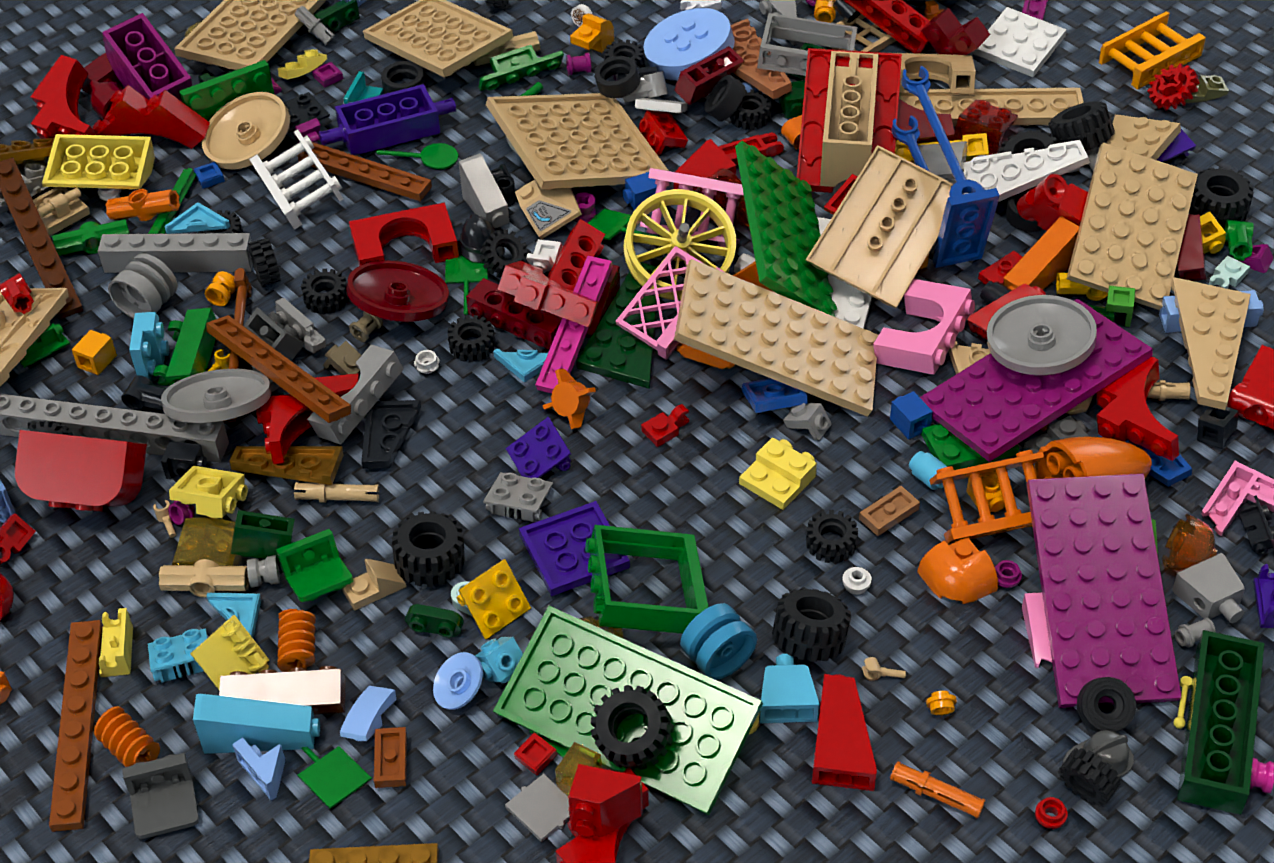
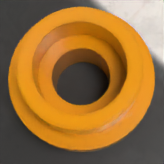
[926,691,957,715]

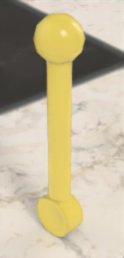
[1173,676,1192,729]

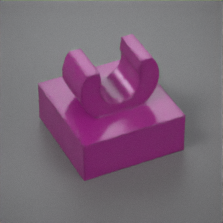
[295,118,321,144]

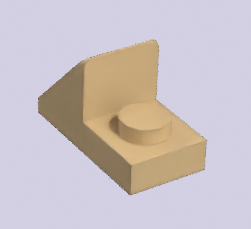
[342,559,406,611]

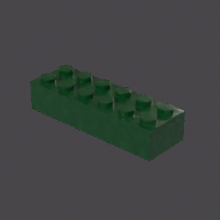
[1177,630,1265,815]

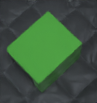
[1106,286,1135,327]

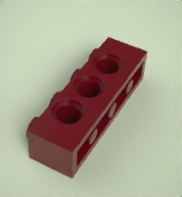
[466,278,562,350]

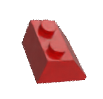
[568,764,643,837]

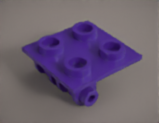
[506,417,571,478]

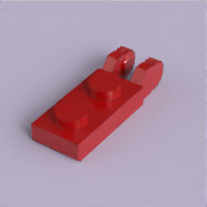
[718,133,784,165]

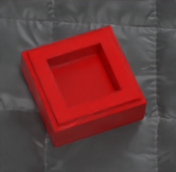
[513,732,558,776]

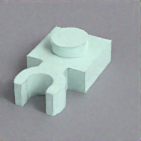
[1209,256,1250,289]

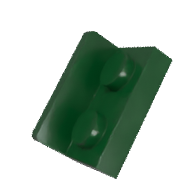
[314,0,360,33]

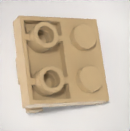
[33,187,90,236]

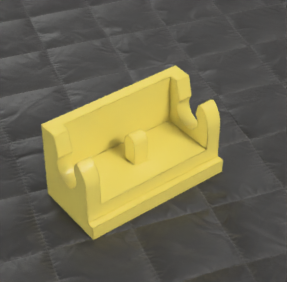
[99,608,133,677]

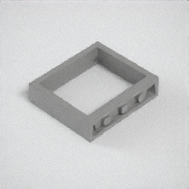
[757,13,857,76]

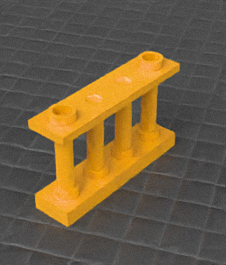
[1099,11,1206,90]

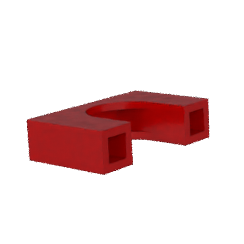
[349,202,459,266]

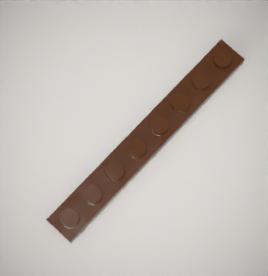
[0,157,83,320]

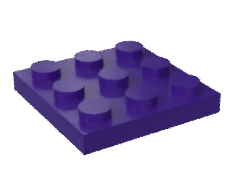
[519,501,630,596]

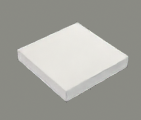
[635,98,688,113]

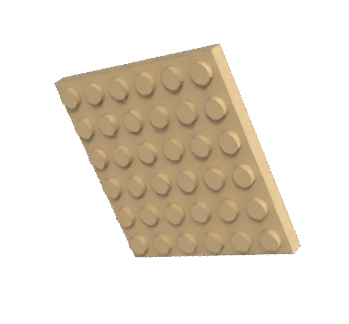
[486,93,669,190]

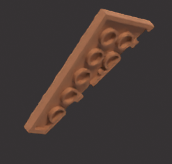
[730,18,792,99]

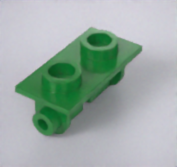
[20,323,70,368]

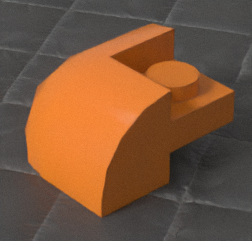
[917,537,998,604]

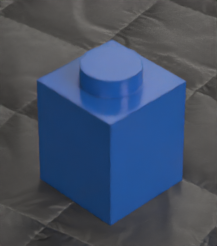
[623,172,657,211]
[890,391,933,440]

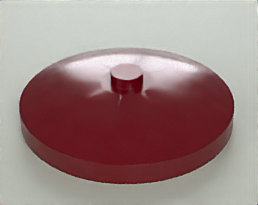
[347,261,449,322]

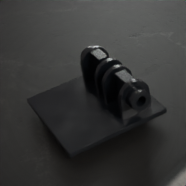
[283,92,330,133]

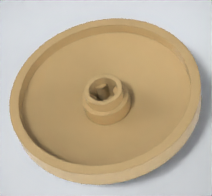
[202,92,290,170]

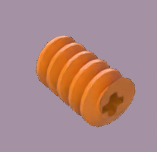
[277,609,316,672]
[94,706,160,767]

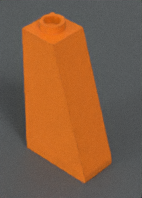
[1004,216,1079,290]

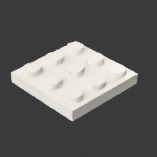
[974,7,1066,77]

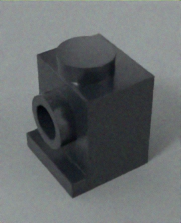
[1197,407,1239,449]
[161,441,207,480]

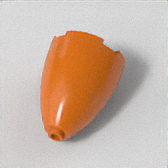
[1035,436,1152,479]

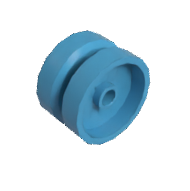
[680,603,758,680]

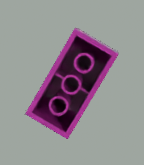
[102,13,192,102]

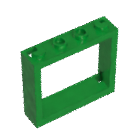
[585,525,709,634]

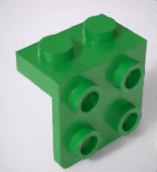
[276,529,353,602]

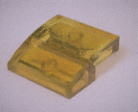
[172,518,235,566]

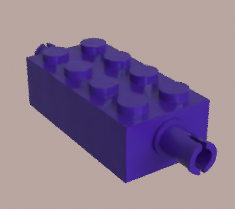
[318,84,456,155]

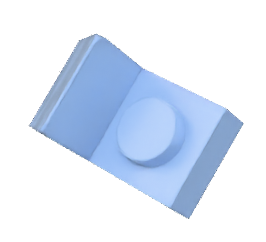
[232,738,285,801]

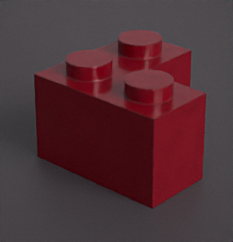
[921,8,991,55]

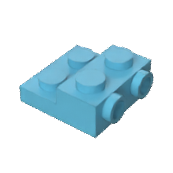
[129,312,169,380]

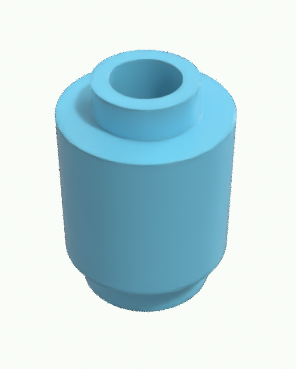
[909,451,948,490]

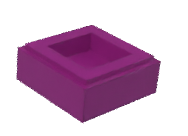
[312,62,344,88]

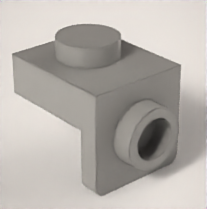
[783,403,831,440]

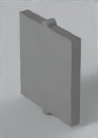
[505,774,569,842]

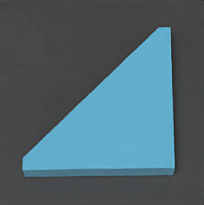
[164,202,230,234]
[493,349,548,383]
[207,593,261,638]

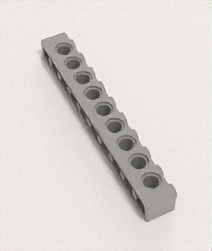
[0,394,229,463]

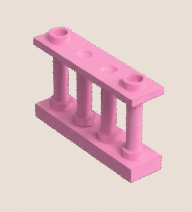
[640,168,744,248]

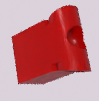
[1017,174,1088,231]
[1226,345,1274,430]

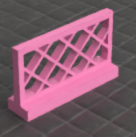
[616,246,724,360]

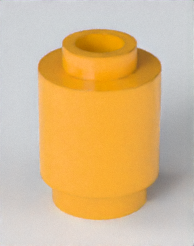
[814,0,836,23]

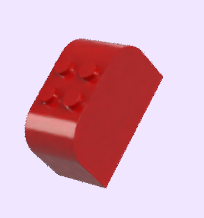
[15,430,147,511]

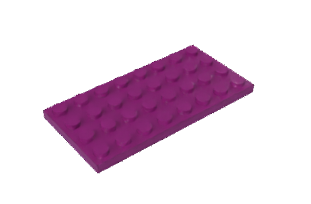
[920,299,1153,462]
[1027,474,1182,708]

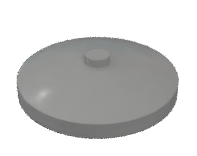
[987,295,1097,375]
[161,369,271,423]

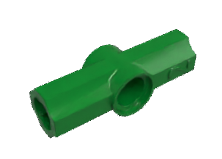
[52,219,130,256]

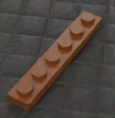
[297,142,432,201]

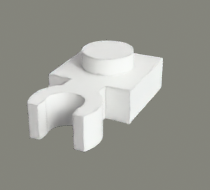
[681,0,722,10]

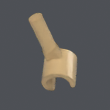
[153,500,176,538]
[862,657,906,681]

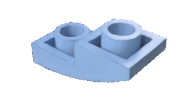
[340,685,396,741]

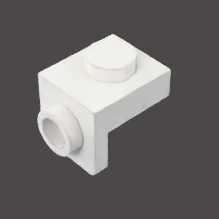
[526,239,563,273]

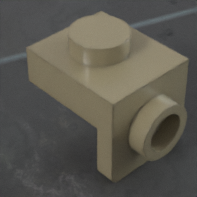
[323,341,362,375]

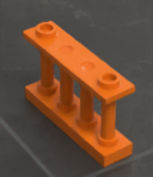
[929,450,1044,544]

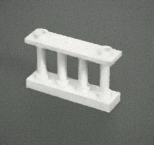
[249,130,343,230]

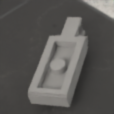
[275,298,326,353]

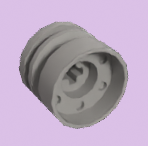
[108,254,178,319]

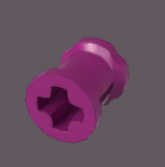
[566,53,591,75]

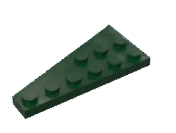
[577,262,657,389]

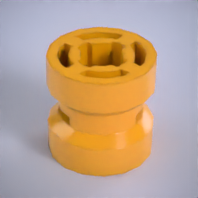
[204,271,237,307]

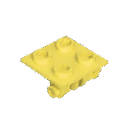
[190,615,269,691]

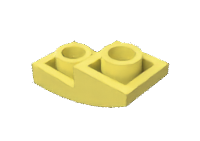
[278,49,327,79]

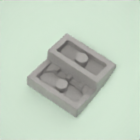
[914,141,967,180]

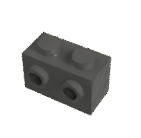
[244,307,305,361]

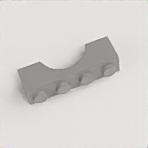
[307,345,404,445]

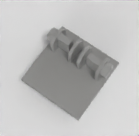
[483,472,553,522]

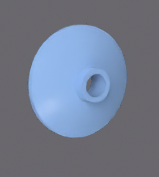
[433,652,483,710]

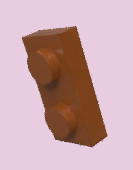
[374,727,407,788]

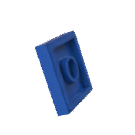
[742,378,808,413]

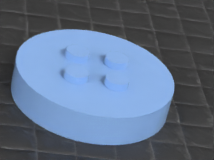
[644,8,735,80]

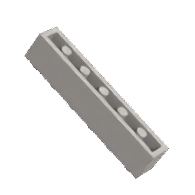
[98,233,253,273]

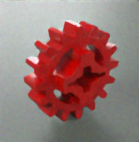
[1147,63,1200,110]

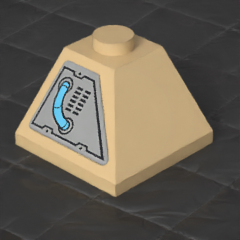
[515,179,582,240]

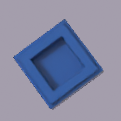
[193,162,225,189]

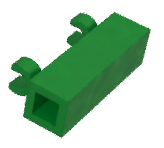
[153,308,217,386]

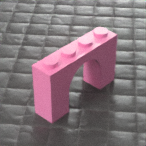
[873,279,975,375]

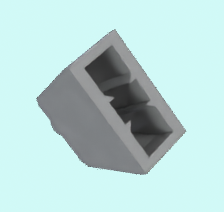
[1172,553,1245,623]

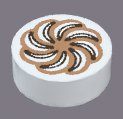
[571,4,592,27]

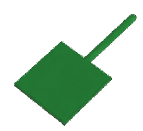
[588,209,658,240]
[445,253,488,315]
[297,746,372,809]

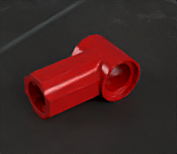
[0,273,34,314]

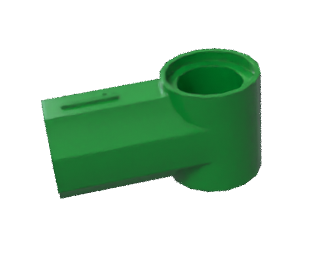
[1224,220,1253,261]

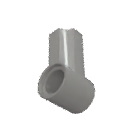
[623,71,668,102]

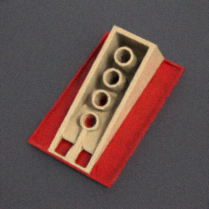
[797,48,902,193]

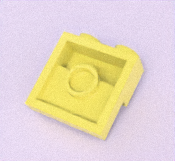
[739,437,817,510]
[169,466,248,519]

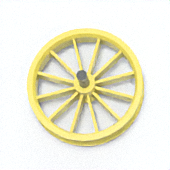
[624,189,736,301]

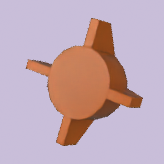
[543,369,596,429]

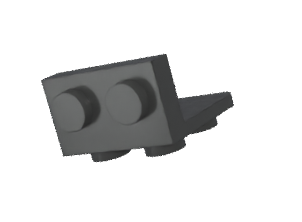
[122,753,199,839]

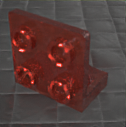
[953,100,1018,155]

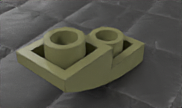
[1185,75,1229,103]

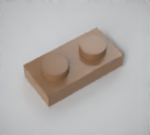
[859,486,920,536]

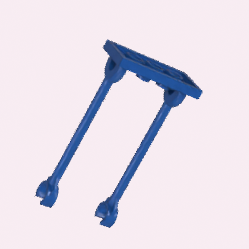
[891,66,1000,268]

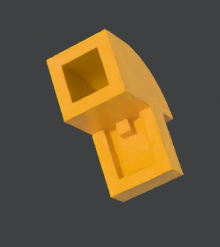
[570,13,614,53]

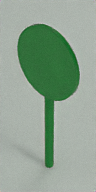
[376,143,458,169]

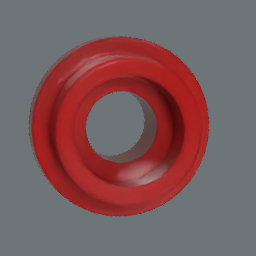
[1035,797,1067,829]

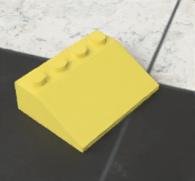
[42,134,155,189]

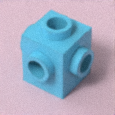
[475,637,523,683]

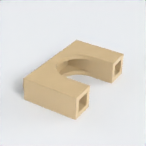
[898,53,976,94]

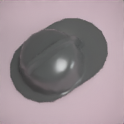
[1063,730,1134,777]

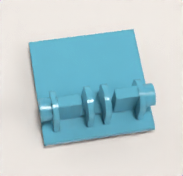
[148,628,207,683]

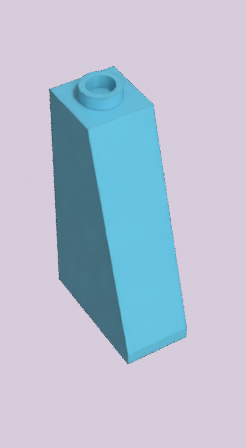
[193,694,320,754]

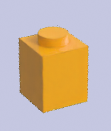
[72,330,117,375]

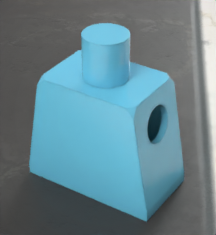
[760,654,819,723]

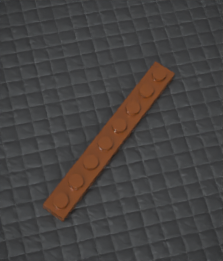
[206,315,351,423]
[49,620,103,832]

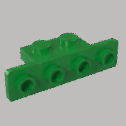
[478,44,564,91]

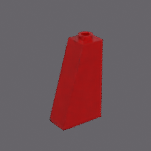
[812,674,877,791]

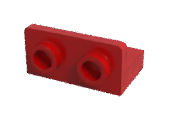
[639,110,688,156]

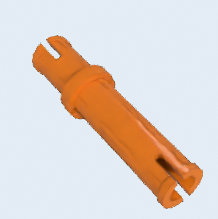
[890,761,985,819]

